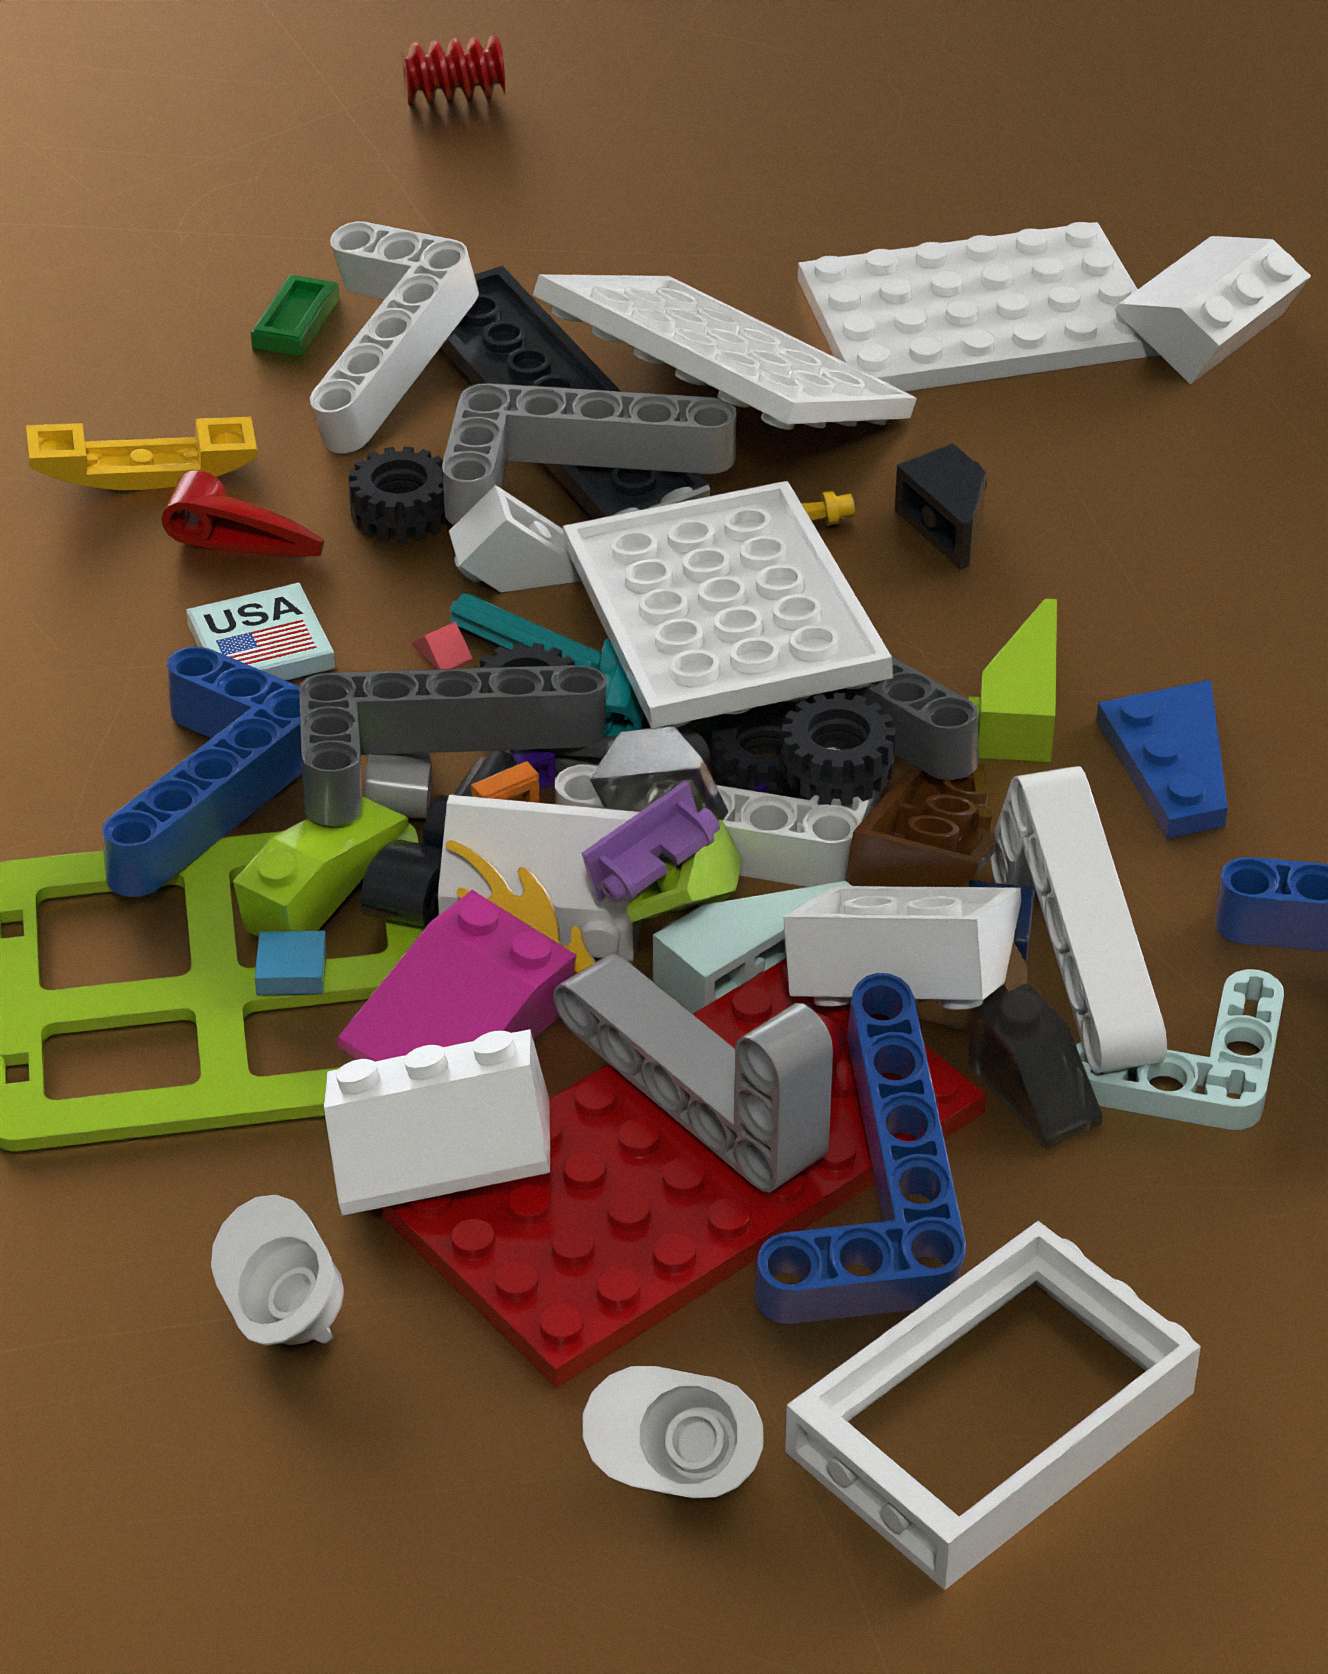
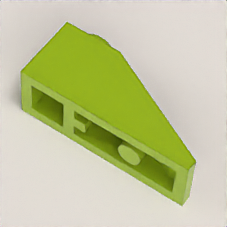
[968,599,1057,762]
[233,796,409,937]
[626,797,743,923]

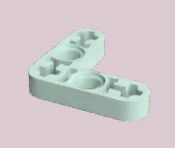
[1067,969,1284,1130]

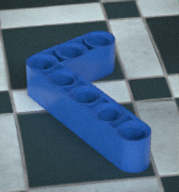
[102,647,302,897]
[1214,857,1328,951]
[754,973,966,1324]

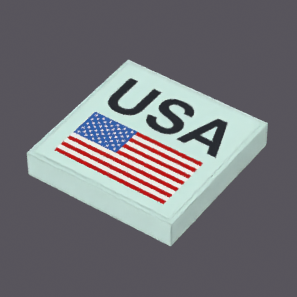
[186,583,335,681]

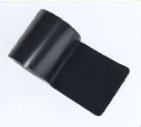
[361,839,443,927]

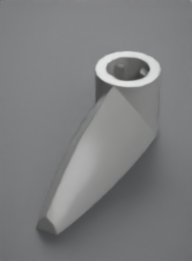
[364,753,432,819]

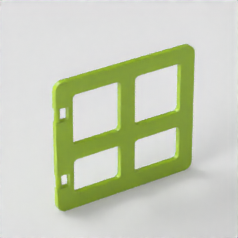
[0,823,426,1152]

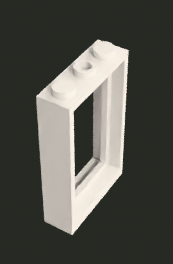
[785,1221,1201,1590]

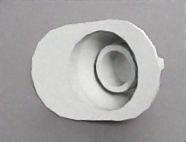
[211,1195,345,1346]
[583,1366,763,1498]

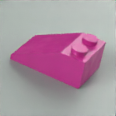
[337,890,577,1062]

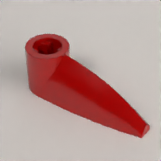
[161,471,324,556]

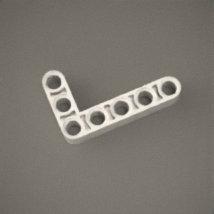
[310,221,479,454]
[555,747,883,887]
[990,766,1167,1074]

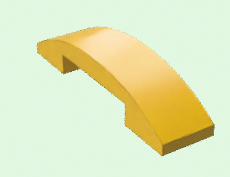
[26,416,257,490]

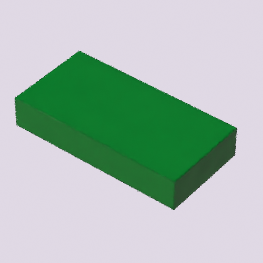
[250,274,340,357]

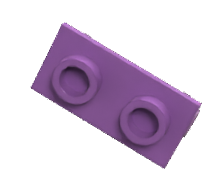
[581,781,720,904]

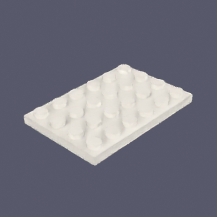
[798,222,1160,392]
[533,274,917,430]
[563,481,893,729]

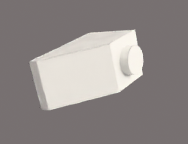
[449,485,582,593]

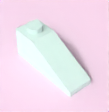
[653,881,851,1014]

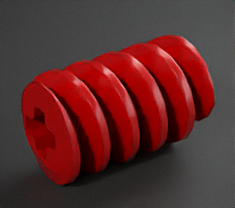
[402,35,505,106]

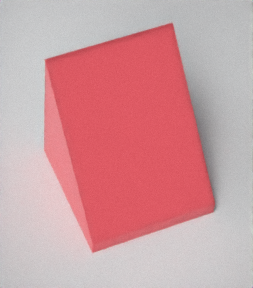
[412,621,473,669]

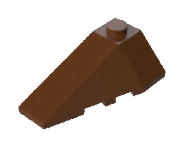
[845,763,996,887]

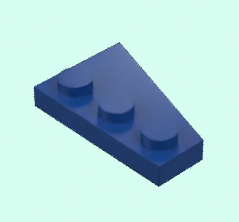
[1096,680,1228,839]

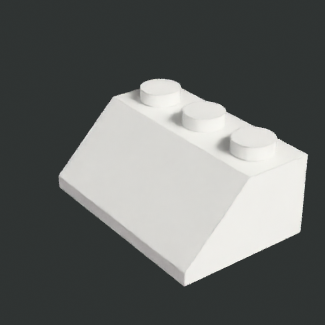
[1115,236,1311,385]
[438,795,642,961]
[783,886,1021,1009]
[324,1029,550,1216]

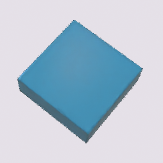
[255,931,327,995]

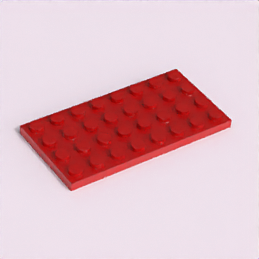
[382,958,986,1388]

